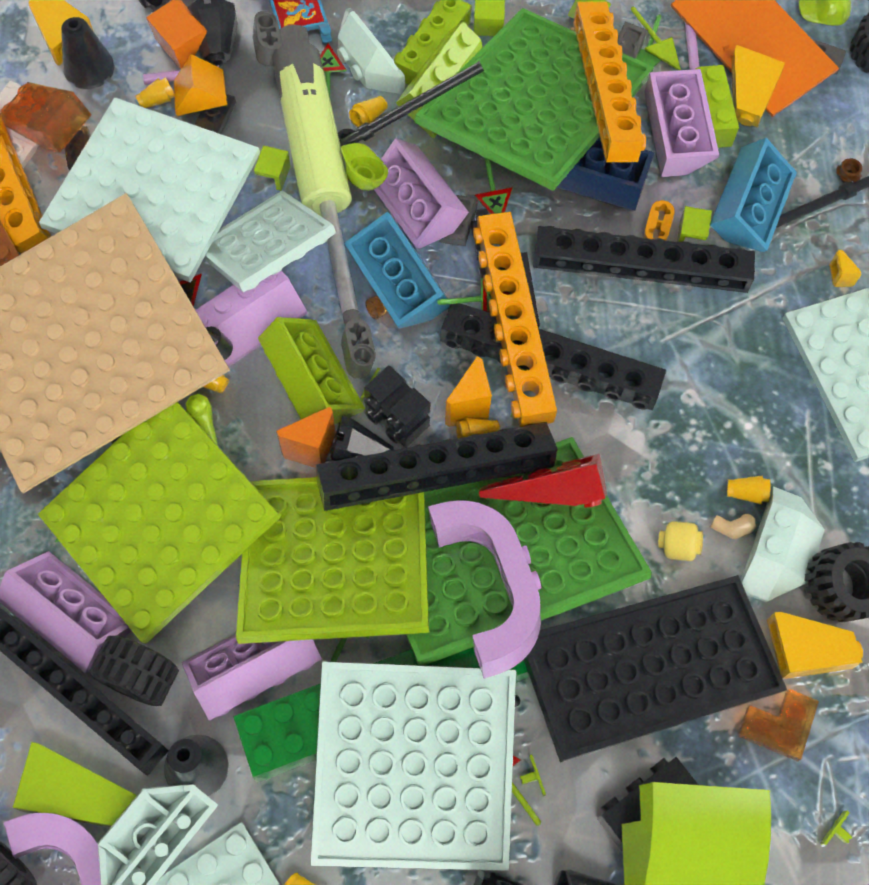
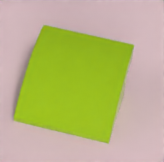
[622,782,771,885]

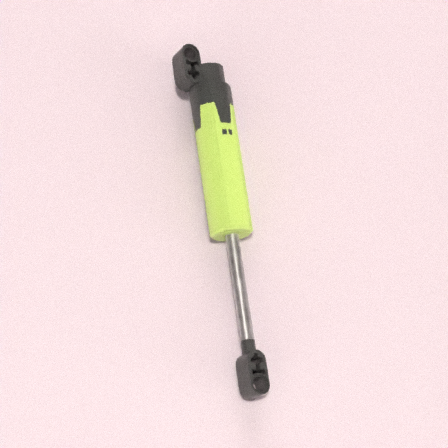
[252,11,376,379]

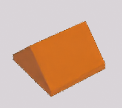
[146,0,207,70]
[276,407,336,468]

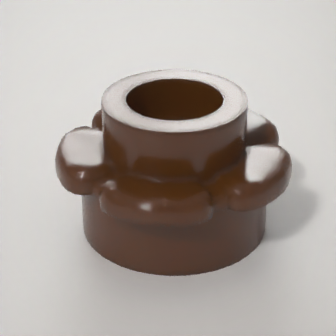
[836,158,862,183]

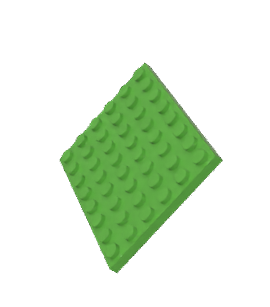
[415,8,654,191]
[405,437,652,666]

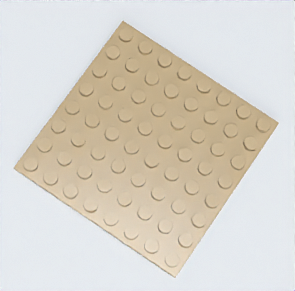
[0,193,230,494]

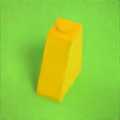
[28,0,94,66]
[732,45,785,127]
[766,612,863,679]

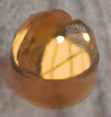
[366,295,388,320]

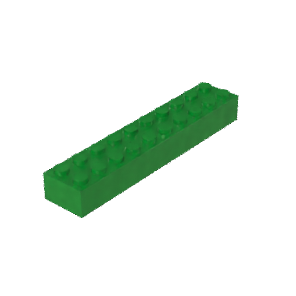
[233,647,530,783]

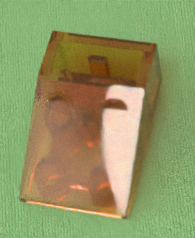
[0,82,92,153]

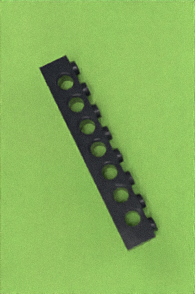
[533,226,755,293]
[440,303,667,411]
[316,422,558,511]
[0,608,169,776]

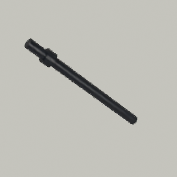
[341,61,484,145]
[735,176,869,245]

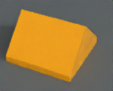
[174,54,227,116]
[445,356,492,427]

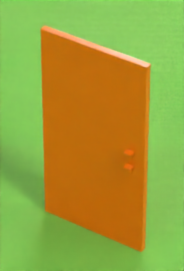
[671,0,839,117]

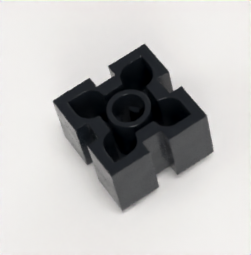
[364,365,431,448]

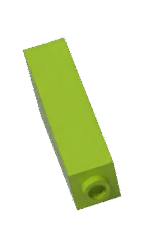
[13,742,137,828]

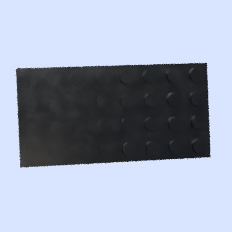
[523,575,787,763]

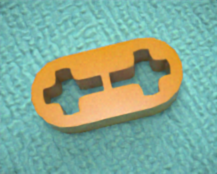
[643,200,675,241]

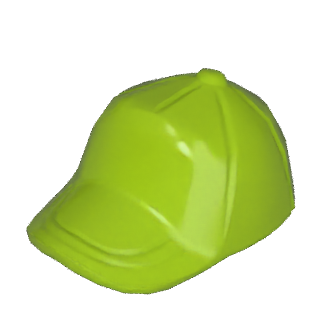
[799,0,852,26]
[340,143,388,191]

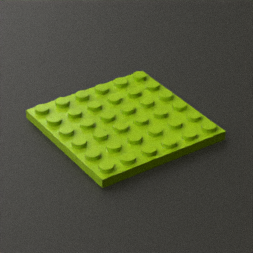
[38,402,281,644]
[236,477,429,644]

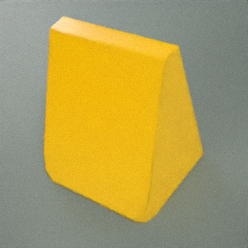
[829,250,861,287]

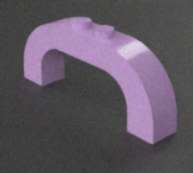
[428,501,541,679]
[3,813,101,885]

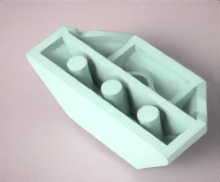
[337,7,405,94]
[741,487,825,602]
[97,784,218,885]

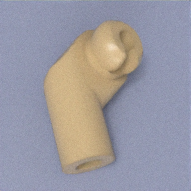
[710,514,756,539]

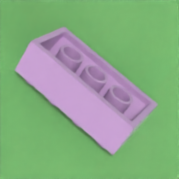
[644,69,719,177]
[374,138,469,249]
[196,270,308,367]
[0,551,132,673]
[182,634,322,721]

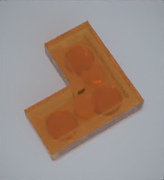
[738,689,819,762]

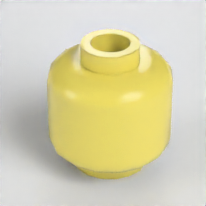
[658,521,703,561]

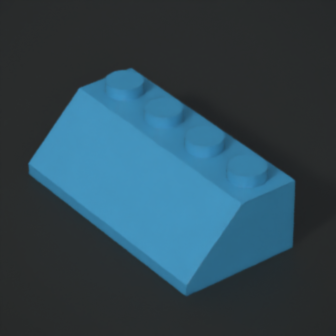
[710,138,797,252]
[344,212,451,329]

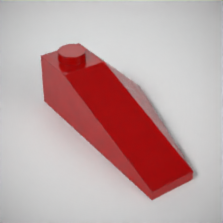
[479,454,607,508]

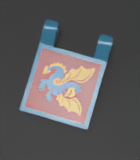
[269,0,332,43]

